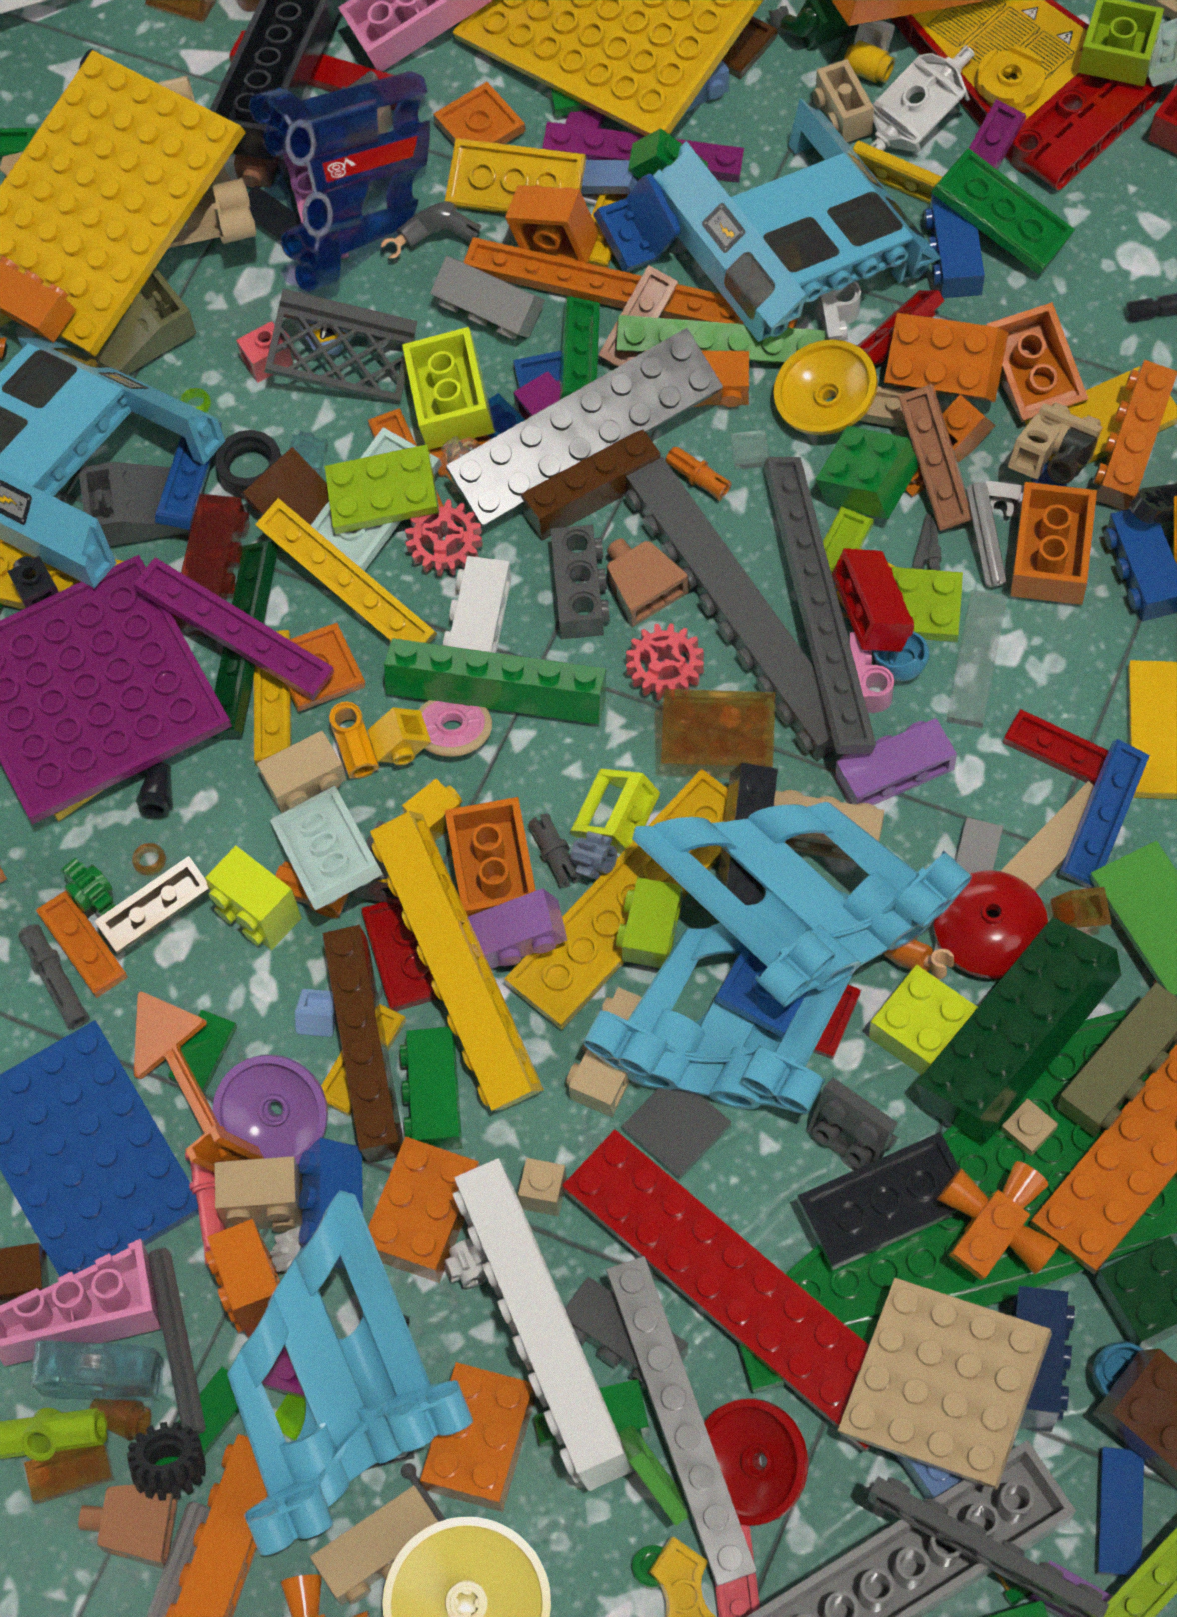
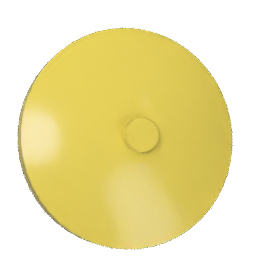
[383,1517,551,1617]

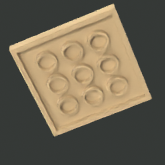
[838,1278,1052,1490]

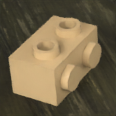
[813,59,874,142]

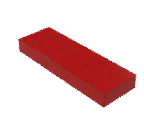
[1003,709,1109,785]

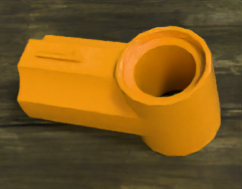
[329,701,379,779]

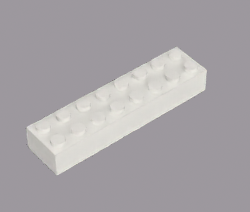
[453,1158,634,1491]

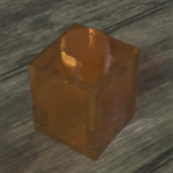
[1050,887,1111,933]

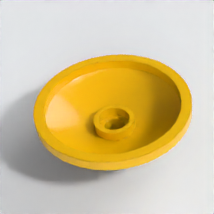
[774,339,878,435]

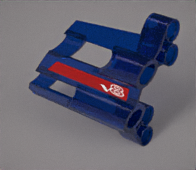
[249,71,430,292]

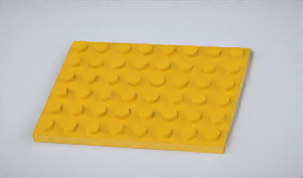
[452,0,763,136]
[0,50,246,357]

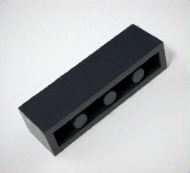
[713,762,778,917]

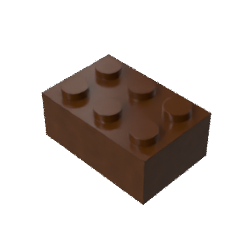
[1093,1348,1177,1489]

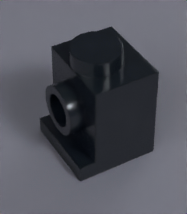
[7,556,59,608]

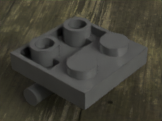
[807,1077,898,1168]

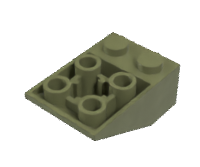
[84,267,196,375]

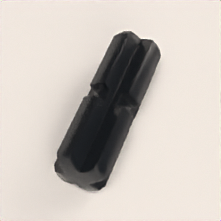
[1125,293,1177,322]

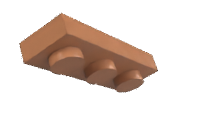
[598,265,678,367]

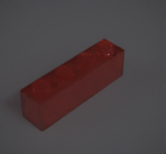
[171,493,250,637]

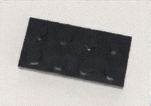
[797,1132,961,1270]

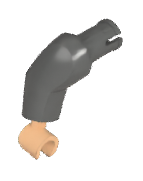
[381,201,482,258]

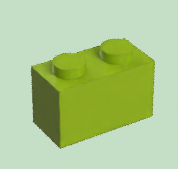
[616,877,683,968]

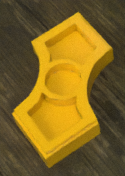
[648,1536,716,1617]

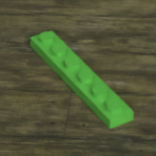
[616,315,825,364]

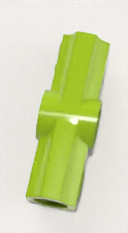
[0,1407,107,1461]

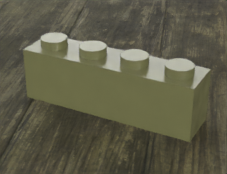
[1057,982,1177,1137]

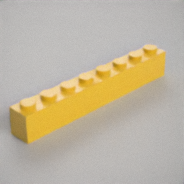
[370,811,544,1111]

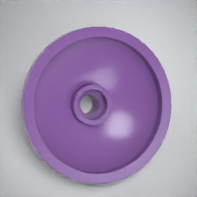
[213,1054,328,1164]

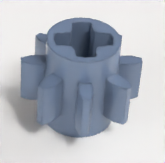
[570,831,617,879]

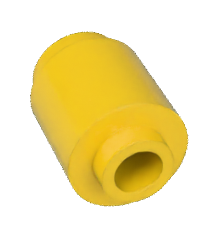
[844,40,895,83]

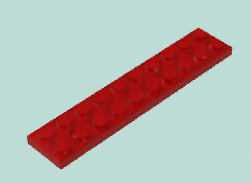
[562,1129,871,1452]

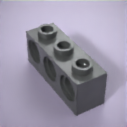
[550,525,610,639]

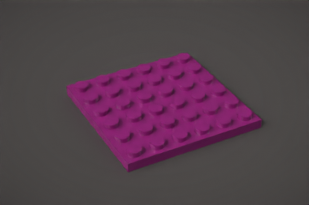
[0,554,232,825]

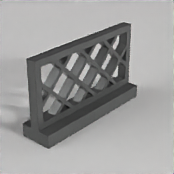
[264,288,418,404]

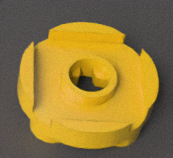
[977,46,1045,111]

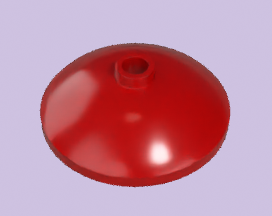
[933,870,1048,979]
[704,1399,808,1526]

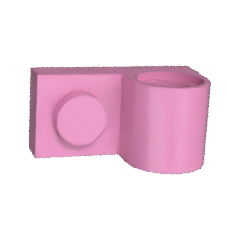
[849,632,894,713]

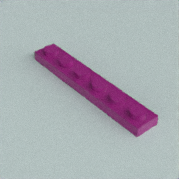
[542,121,744,183]
[134,557,334,700]

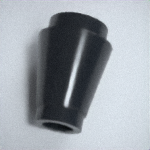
[136,762,173,819]

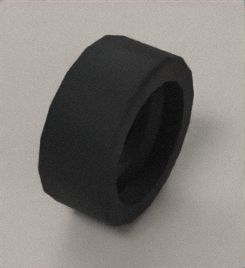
[215,430,282,499]

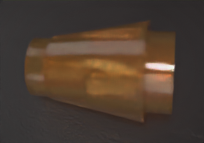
[89,1398,152,1441]

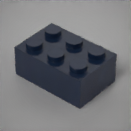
[1011,1286,1075,1432]

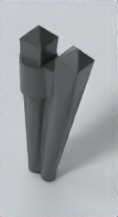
[913,514,942,570]

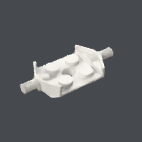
[871,45,975,152]

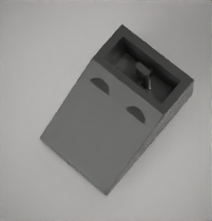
[79,462,198,546]

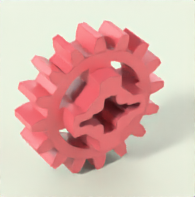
[405,499,483,576]
[626,623,704,700]

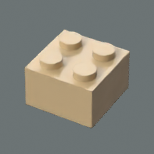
[215,1156,302,1232]

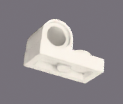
[818,281,861,341]

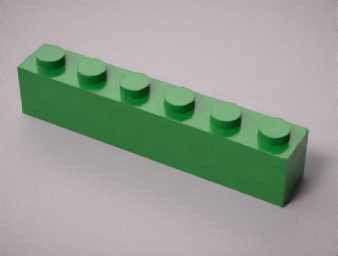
[384,638,606,724]

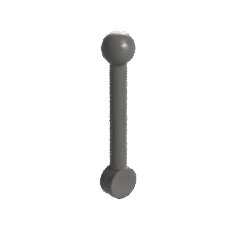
[401,1463,446,1522]

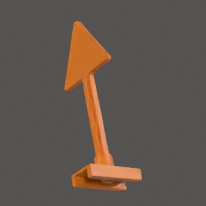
[134,991,264,1173]

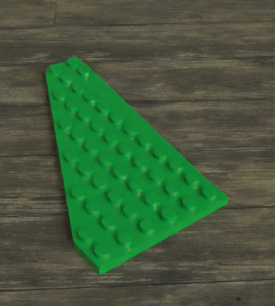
[739,1010,1177,1393]

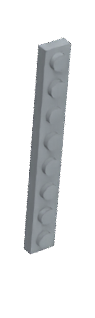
[606,1256,757,1587]

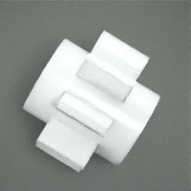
[270,1227,302,1272]
[445,1238,489,1288]

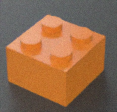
[505,185,599,263]

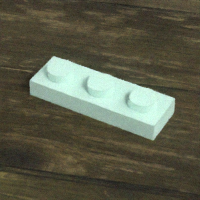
[1148,18,1177,87]

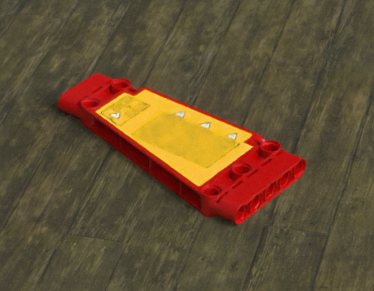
[889,0,1163,191]

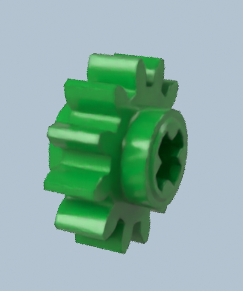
[60,857,116,917]

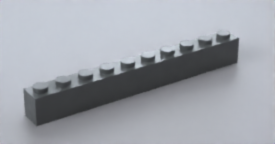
[624,457,836,762]

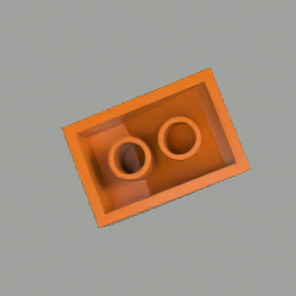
[986,302,1089,422]

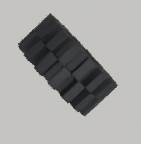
[127,1422,206,1500]

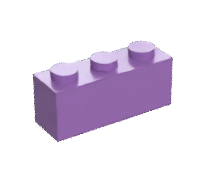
[835,718,957,805]
[468,888,567,969]

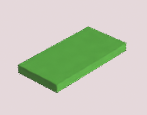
[1090,840,1177,997]

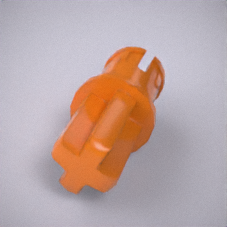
[665,447,732,501]

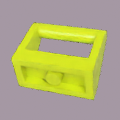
[570,769,660,854]

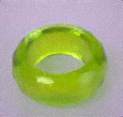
[180,388,211,413]

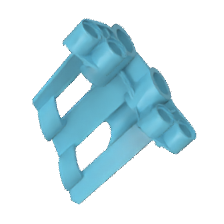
[632,802,972,1007]

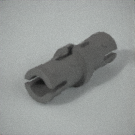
[528,813,582,888]

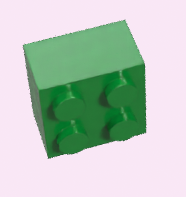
[815,426,919,519]

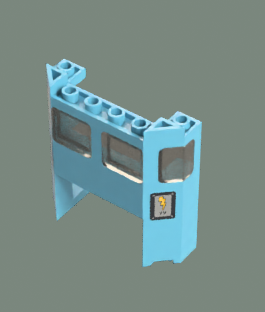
[653,98,942,342]
[0,338,225,588]

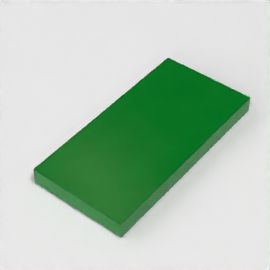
[931,148,1075,275]

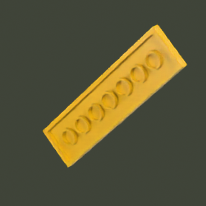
[504,769,728,1030]

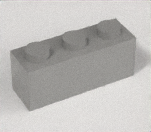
[430,256,545,340]

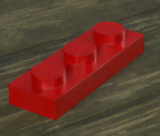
[857,290,945,365]

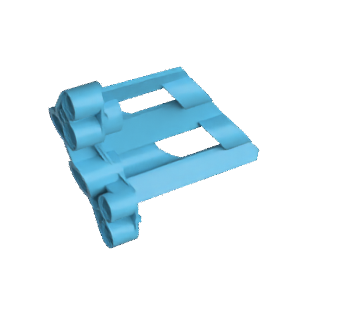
[583,923,853,1114]
[227,1190,473,1556]

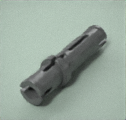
[18,924,90,1030]

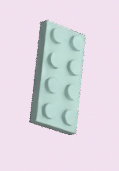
[311,427,442,571]
[270,786,383,911]

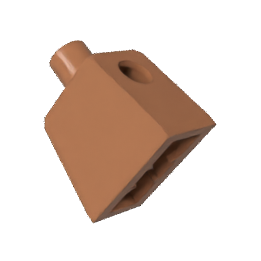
[606,538,688,627]
[78,1485,180,1569]

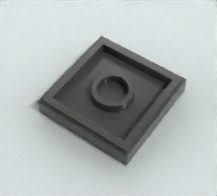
[621,1088,731,1180]

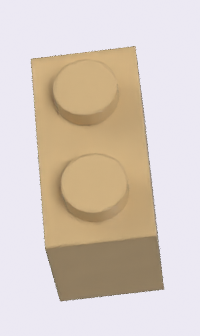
[257,730,346,813]

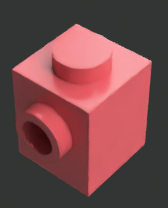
[236,321,293,383]

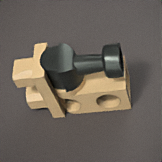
[1008,402,1102,484]

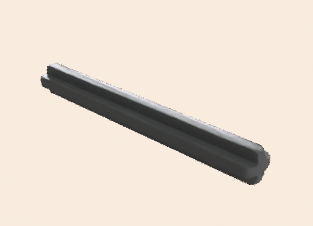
[148,1248,206,1434]

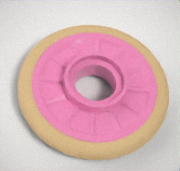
[418,700,492,757]

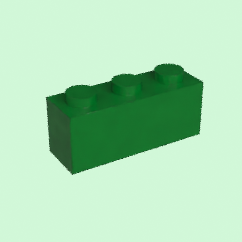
[400,1027,463,1150]

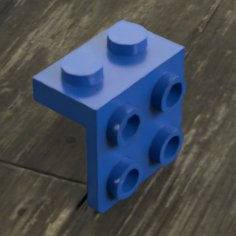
[593,174,680,272]

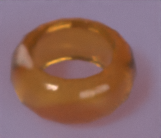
[132,843,166,876]

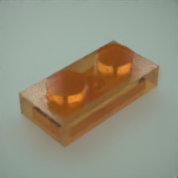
[24,1442,115,1505]

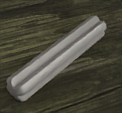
[966,483,1007,587]
[147,1502,209,1617]

